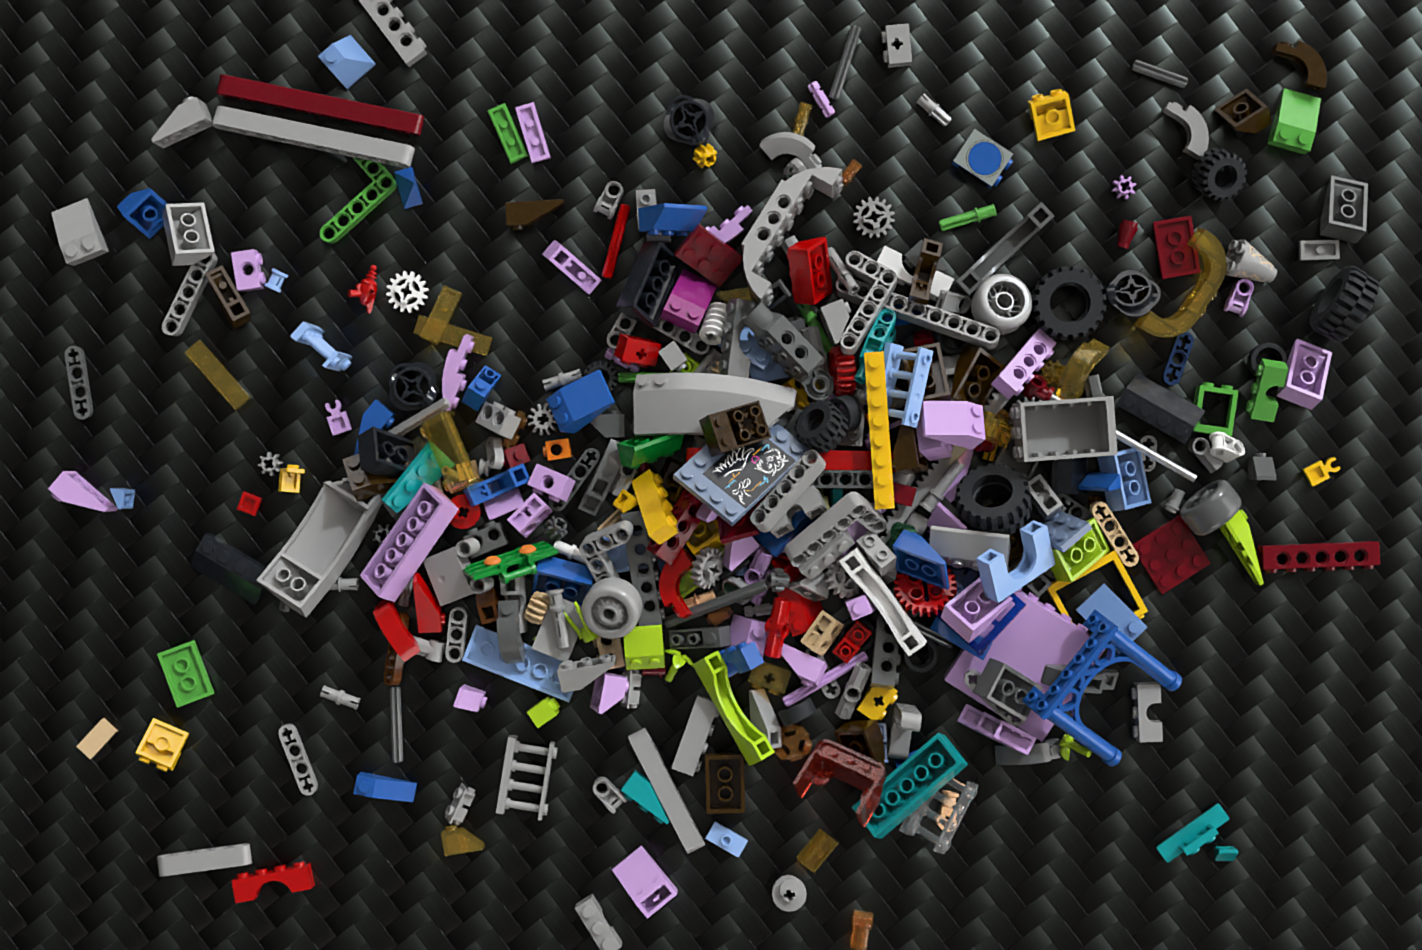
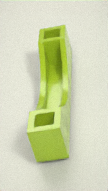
[692,650,775,766]

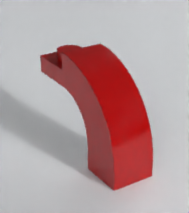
[659,548,694,619]
[373,600,420,662]

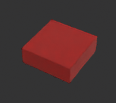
[237,491,262,516]

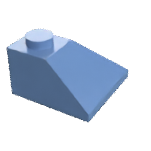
[318,35,376,89]

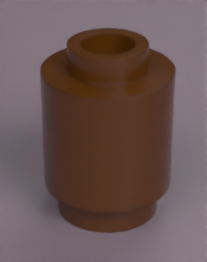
[704,605,734,627]

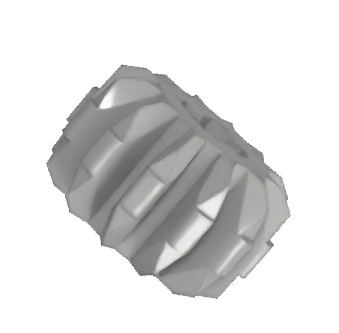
[527,403,557,436]

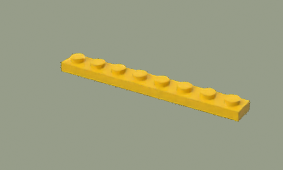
[864,351,895,510]

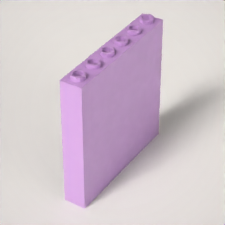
[944,587,1106,742]

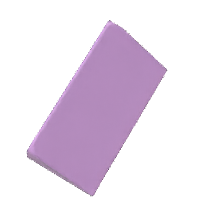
[483,488,524,520]

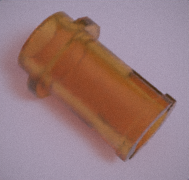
[842,159,862,184]

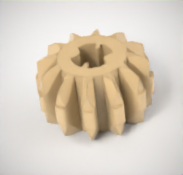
[524,591,550,625]

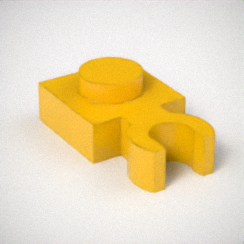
[1302,458,1341,486]

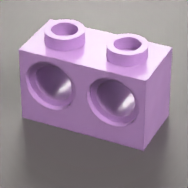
[507,493,553,538]

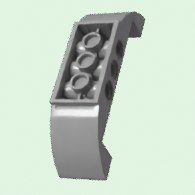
[741,167,844,306]

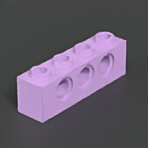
[991,328,1057,399]

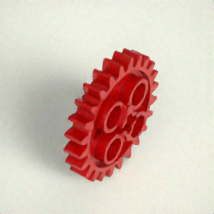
[894,568,957,617]

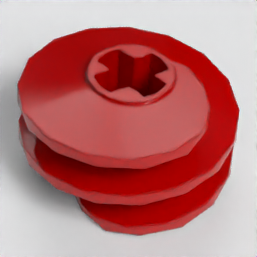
[450,494,480,529]

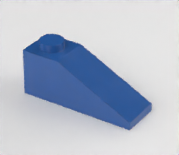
[353,772,417,802]

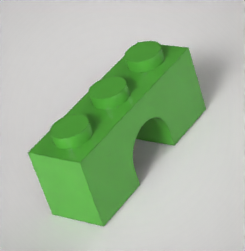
[1246,359,1288,422]

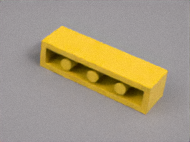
[631,469,679,545]

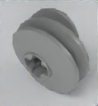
[772,875,807,912]

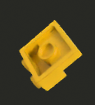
[1028,89,1075,141]
[135,718,189,772]

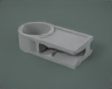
[935,290,971,314]

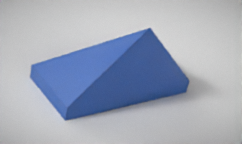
[394,167,423,209]

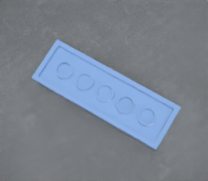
[462,624,574,702]

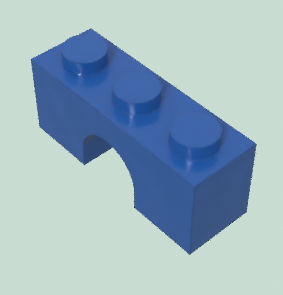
[718,641,764,678]

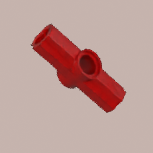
[763,597,792,658]

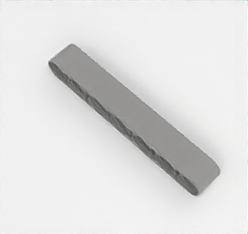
[628,728,705,854]

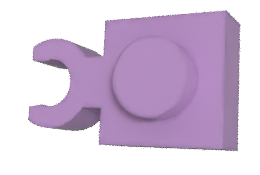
[325,400,352,436]

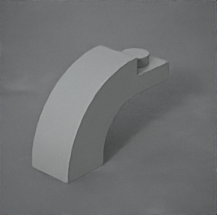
[1162,102,1209,161]
[759,132,822,169]

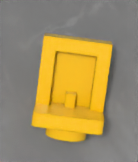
[278,465,305,493]

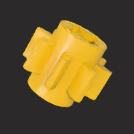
[693,143,717,168]

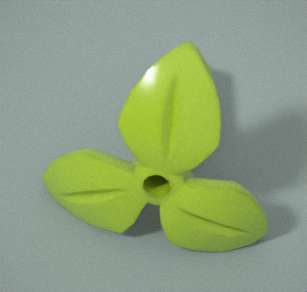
[665,649,694,682]
[1059,734,1092,761]

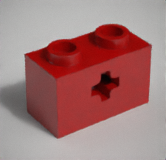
[614,333,661,368]

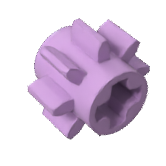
[1111,175,1136,200]

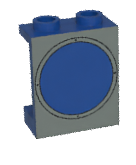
[951,129,1013,189]

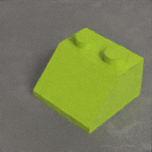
[624,625,665,670]

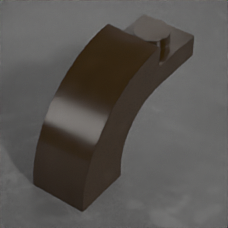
[1271,41,1327,92]
[908,238,943,305]

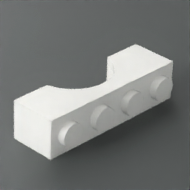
[877,246,954,302]

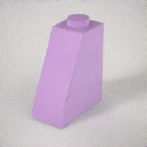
[843,591,877,620]

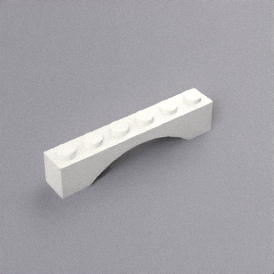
[839,547,927,656]

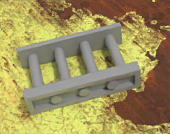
[496,735,558,820]

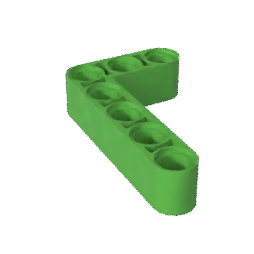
[320,157,397,244]

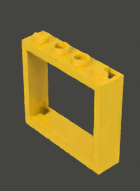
[1046,550,1148,635]

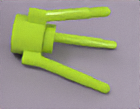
[564,601,599,643]

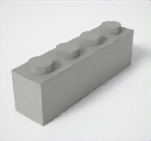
[671,694,719,776]

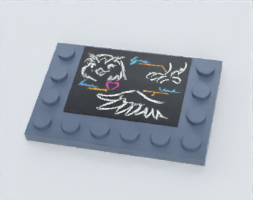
[673,422,810,526]

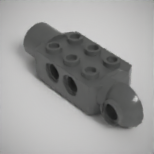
[742,301,834,400]

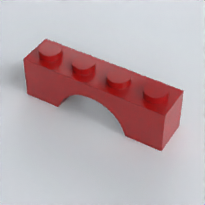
[231,861,315,903]

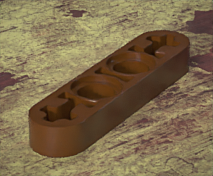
[384,611,409,686]

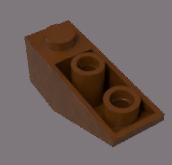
[476,575,502,625]

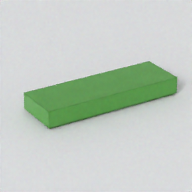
[488,103,529,164]

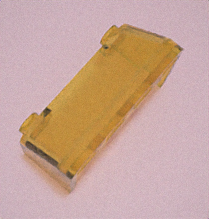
[420,410,483,494]

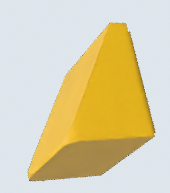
[612,489,638,513]

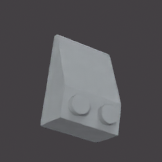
[151,97,213,149]
[51,198,109,266]

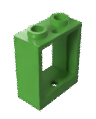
[1193,382,1238,437]

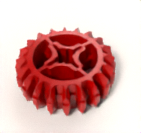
[828,345,857,397]

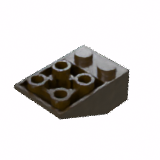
[699,400,771,457]

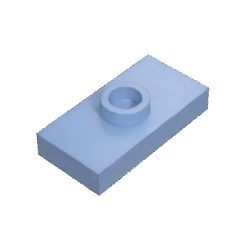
[705,821,748,857]

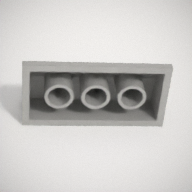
[929,526,1010,571]

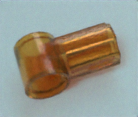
[850,910,873,950]

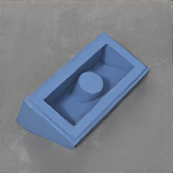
[110,488,135,509]

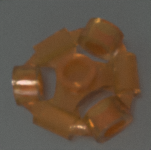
[774,724,813,762]

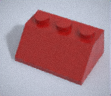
[787,237,833,305]
[777,574,824,637]

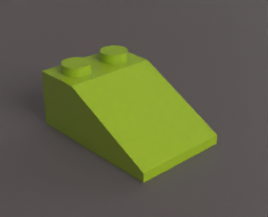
[1051,518,1110,582]

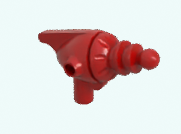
[348,265,377,314]

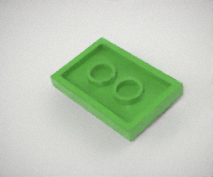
[157,640,215,708]

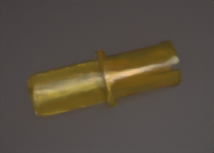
[793,102,812,136]

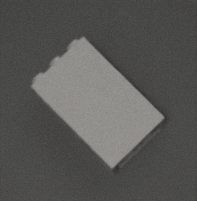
[1010,396,1118,462]

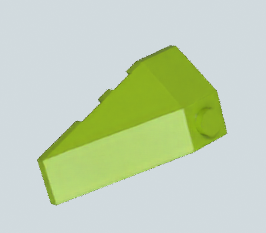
[1220,509,1264,586]

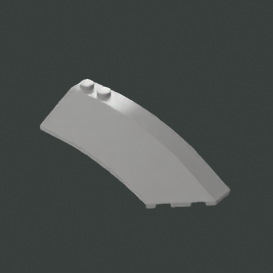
[633,373,797,437]
[256,477,388,618]

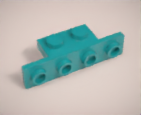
[1156,803,1229,863]

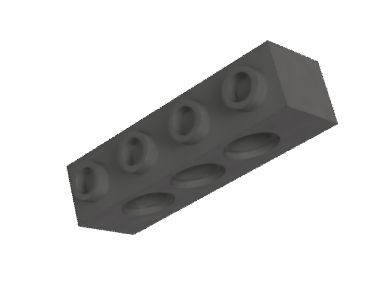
[869,610,901,689]

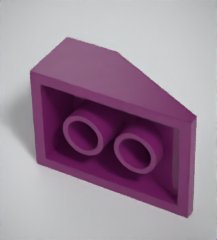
[660,269,718,334]

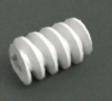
[699,302,727,345]

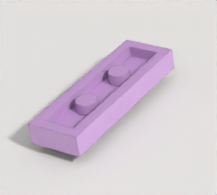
[515,102,551,164]

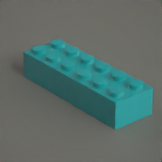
[852,733,968,838]

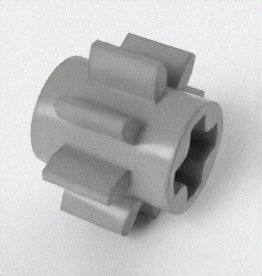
[258,452,283,476]

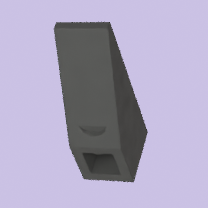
[668,626,731,649]

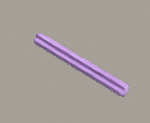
[782,651,868,707]

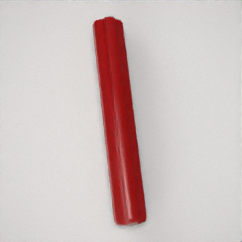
[602,204,630,279]

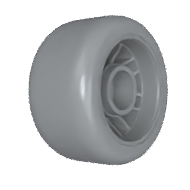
[971,274,1032,335]
[582,577,642,639]

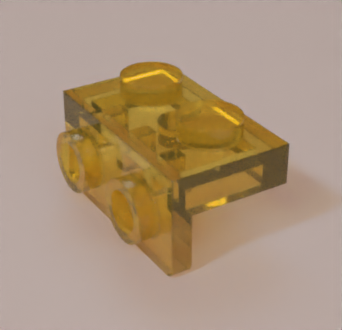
[983,410,1012,449]

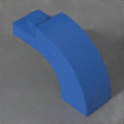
[464,464,530,507]

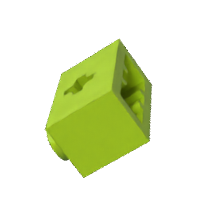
[527,695,560,728]

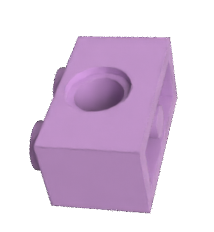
[231,249,266,292]
[527,464,576,502]

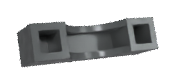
[719,298,758,378]

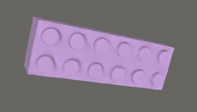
[360,483,459,602]

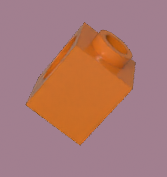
[543,438,572,461]

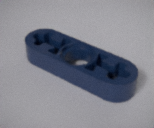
[1161,332,1194,386]

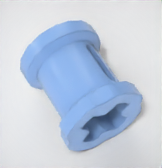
[265,268,288,292]

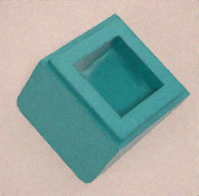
[1214,846,1238,861]

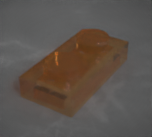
[502,410,528,448]

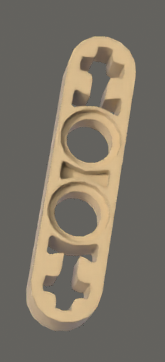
[1090,501,1139,567]

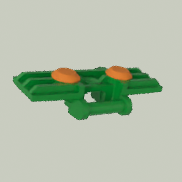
[463,541,558,584]

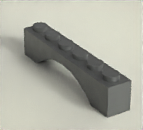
[954,202,1054,296]

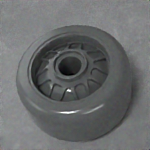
[1180,480,1242,536]

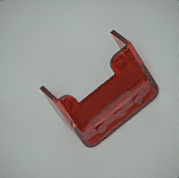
[793,739,886,828]

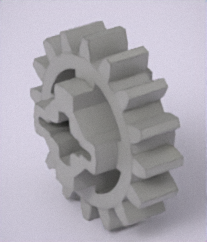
[853,197,895,239]
[691,547,724,589]

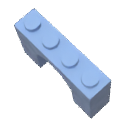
[976,520,1055,603]

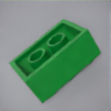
[617,435,684,469]

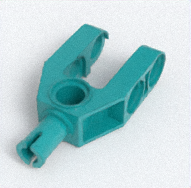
[854,309,896,384]

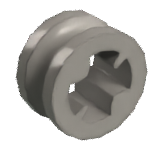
[478,458,490,476]

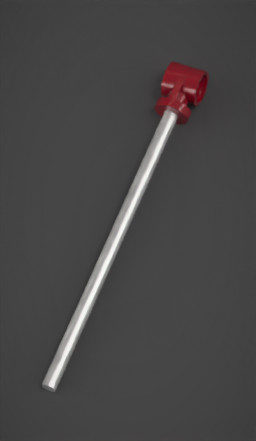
[1021,374,1197,482]

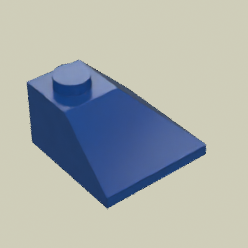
[117,188,168,239]

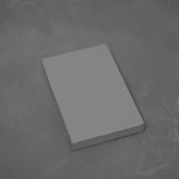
[532,599,583,662]

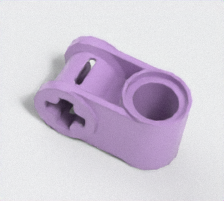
[1224,279,1254,317]

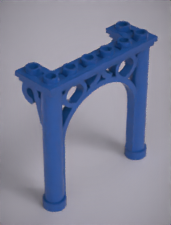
[1022,609,1182,767]

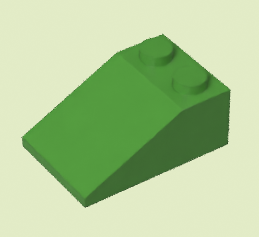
[1267,88,1321,154]

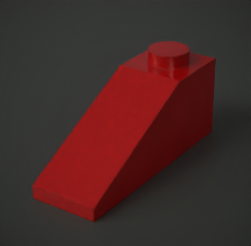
[413,573,446,633]

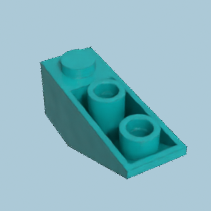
[621,769,670,824]

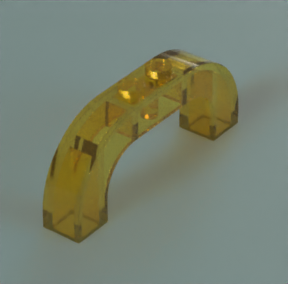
[1134,228,1227,338]

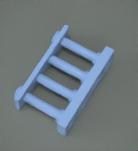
[290,321,353,371]
[884,342,933,428]

